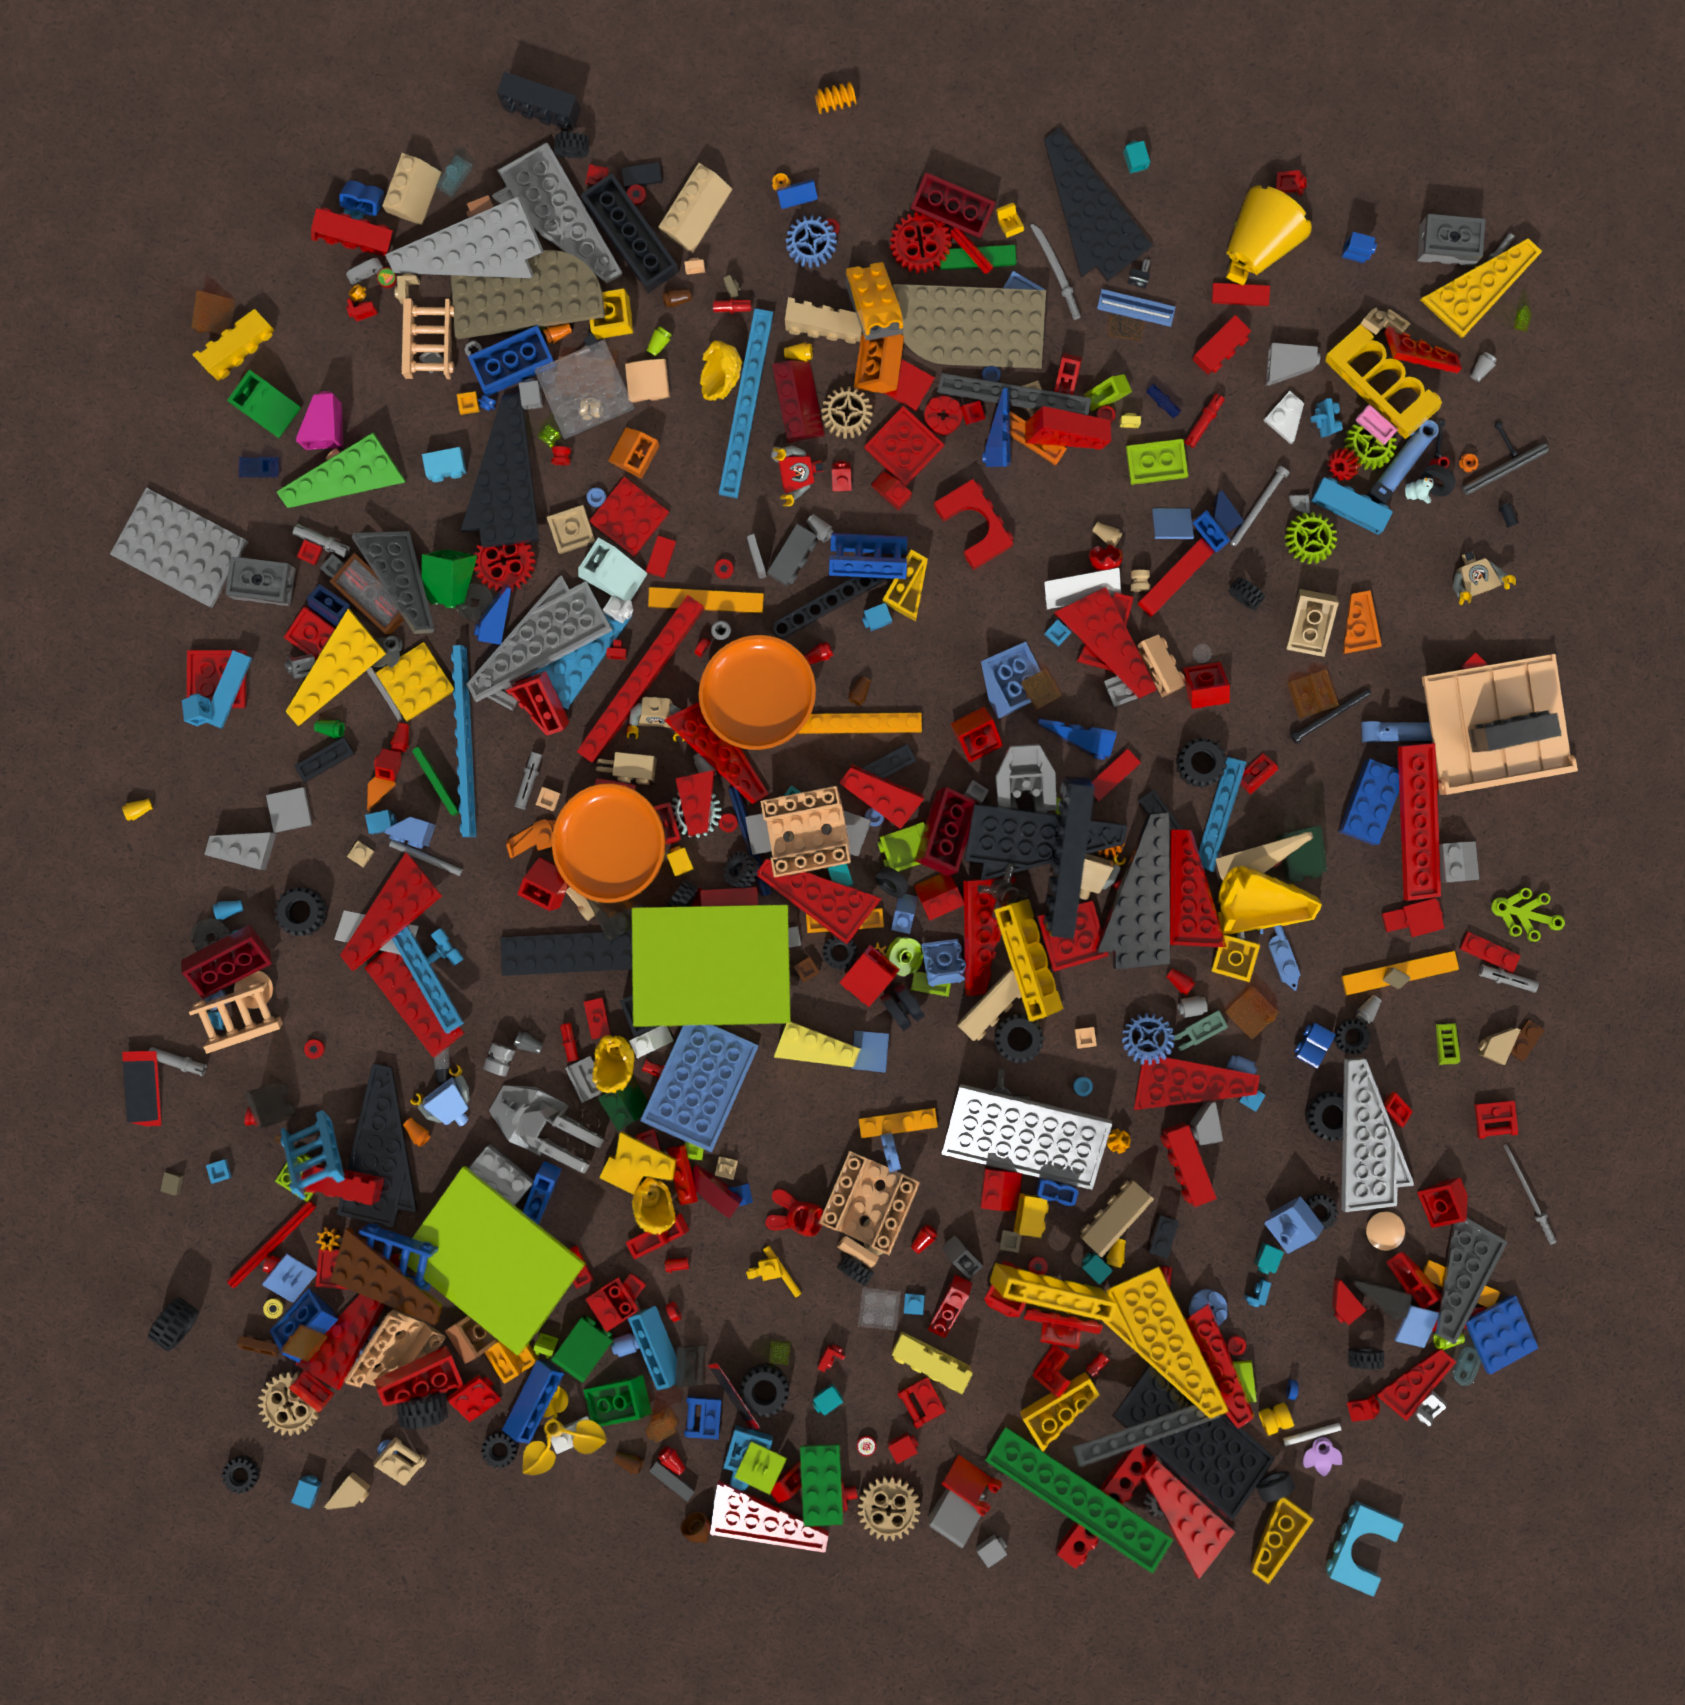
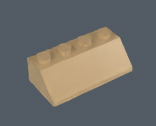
[659,163,732,253]
[956,969,1022,1041]
[1080,1179,1154,1257]

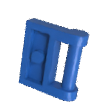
[684,1396,722,1439]

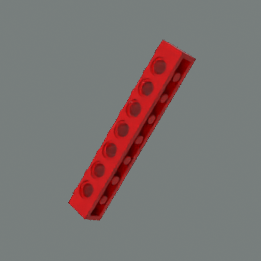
[1055,1444,1157,1569]

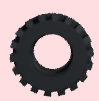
[1176,738,1227,787]
[274,887,328,936]
[994,1014,1044,1063]
[1305,1091,1344,1141]
[148,1297,199,1352]
[740,1363,789,1417]
[396,1392,448,1429]

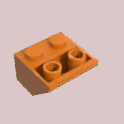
[608,428,660,479]

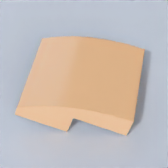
[625,359,670,403]
[837,1236,879,1268]

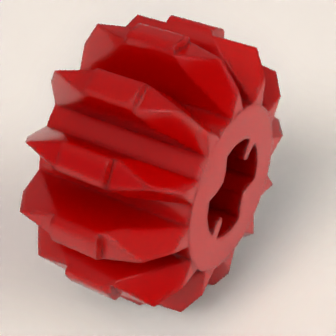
[1327,447,1361,481]

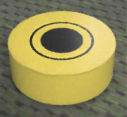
[263,1298,284,1319]

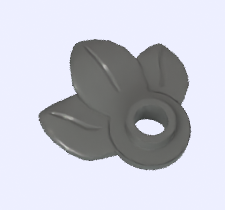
[373,636,403,668]

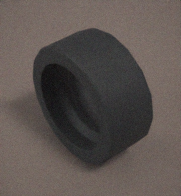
[1256,1471,1296,1502]

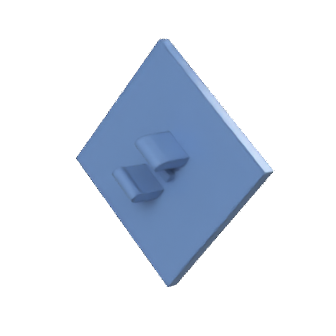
[1152,508,1194,539]
[851,1031,889,1073]
[262,1253,317,1303]
[1394,1305,1439,1348]

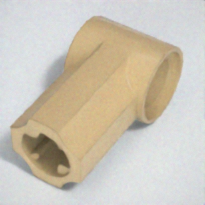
[566,887,603,921]

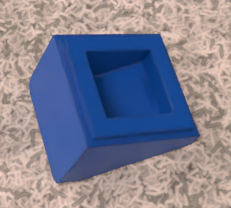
[728,1183,753,1206]

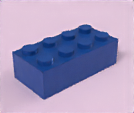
[468,325,556,396]
[1338,759,1399,846]

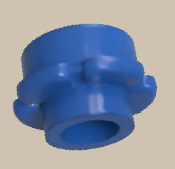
[478,395,496,411]

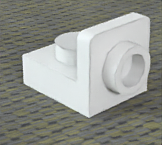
[603,595,633,623]

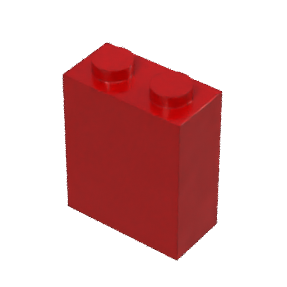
[839,945,900,1007]

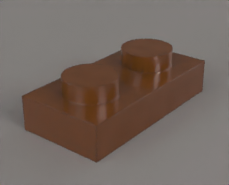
[1510,1019,1545,1062]
[237,1335,279,1357]

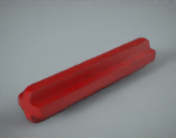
[950,228,993,274]

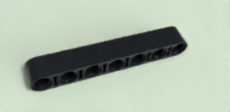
[773,577,889,639]

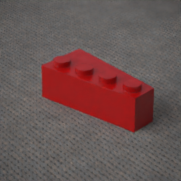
[311,207,393,257]

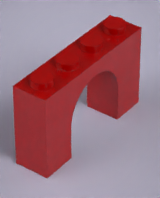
[933,479,1014,570]

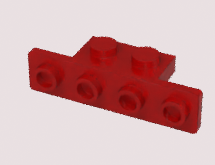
[1024,1309,1103,1349]

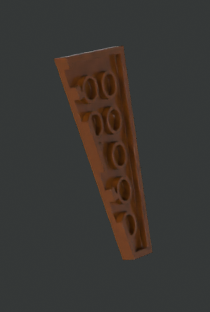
[330,1227,443,1325]

